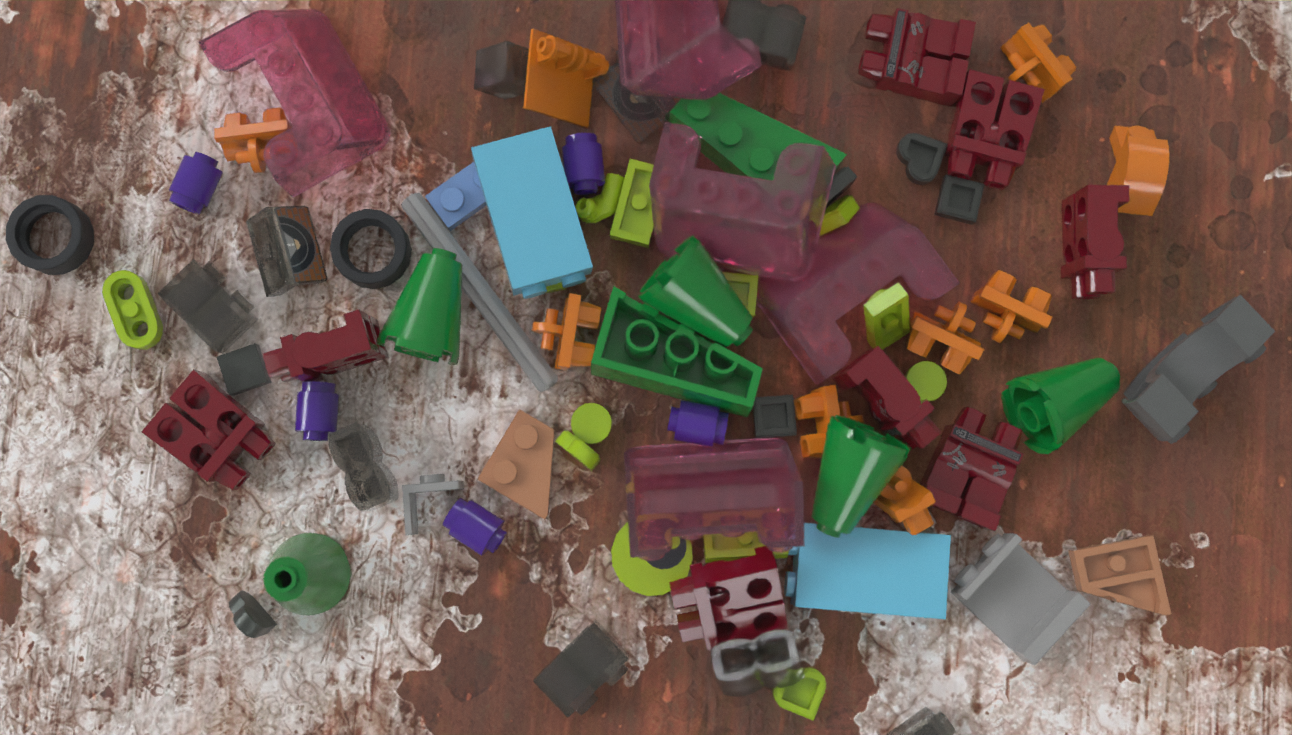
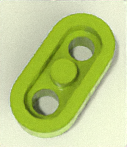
[102,270,163,350]

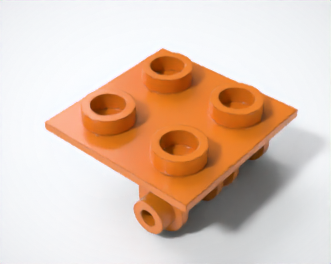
[523,28,609,128]

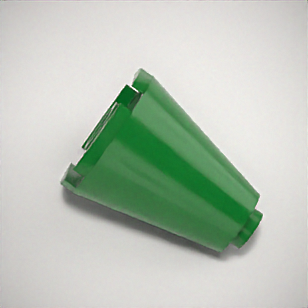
[638,235,753,347]
[377,248,463,365]
[1001,358,1120,454]
[811,415,910,538]
[263,532,352,616]

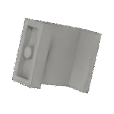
[951,533,1090,665]

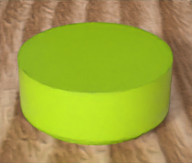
[905,361,947,402]
[571,403,612,444]

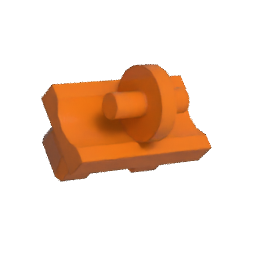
[1000,22,1076,103]
[214,107,298,173]
[971,270,1053,343]
[531,293,601,371]
[906,301,984,374]
[794,385,864,459]
[874,466,936,535]

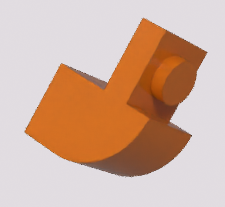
[1107,126,1169,216]

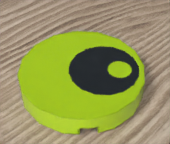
[611,514,693,596]

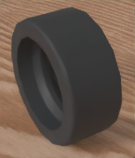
[5,195,94,275]
[330,209,412,289]

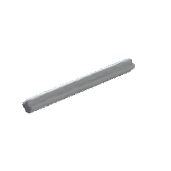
[401,192,558,392]

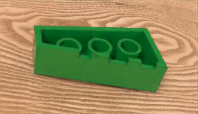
[669,82,847,225]
[591,286,763,418]

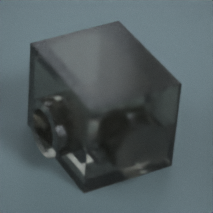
[474,41,529,99]

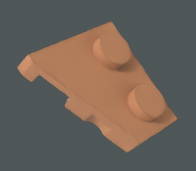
[477,409,555,519]
[1068,535,1171,615]

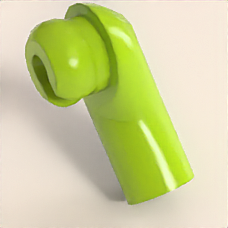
[575,173,625,223]

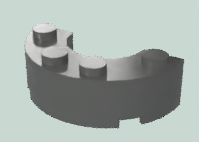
[1121,295,1275,444]

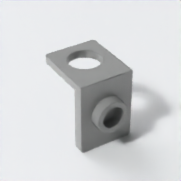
[402,474,464,535]

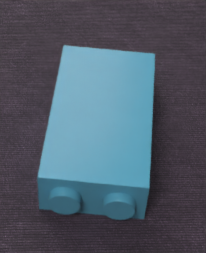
[471,126,593,299]
[784,522,951,620]

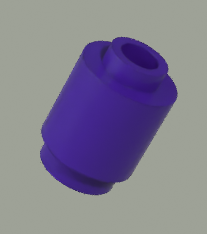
[562,133,605,195]
[168,151,223,215]
[295,381,339,441]
[667,400,729,447]
[442,498,507,556]

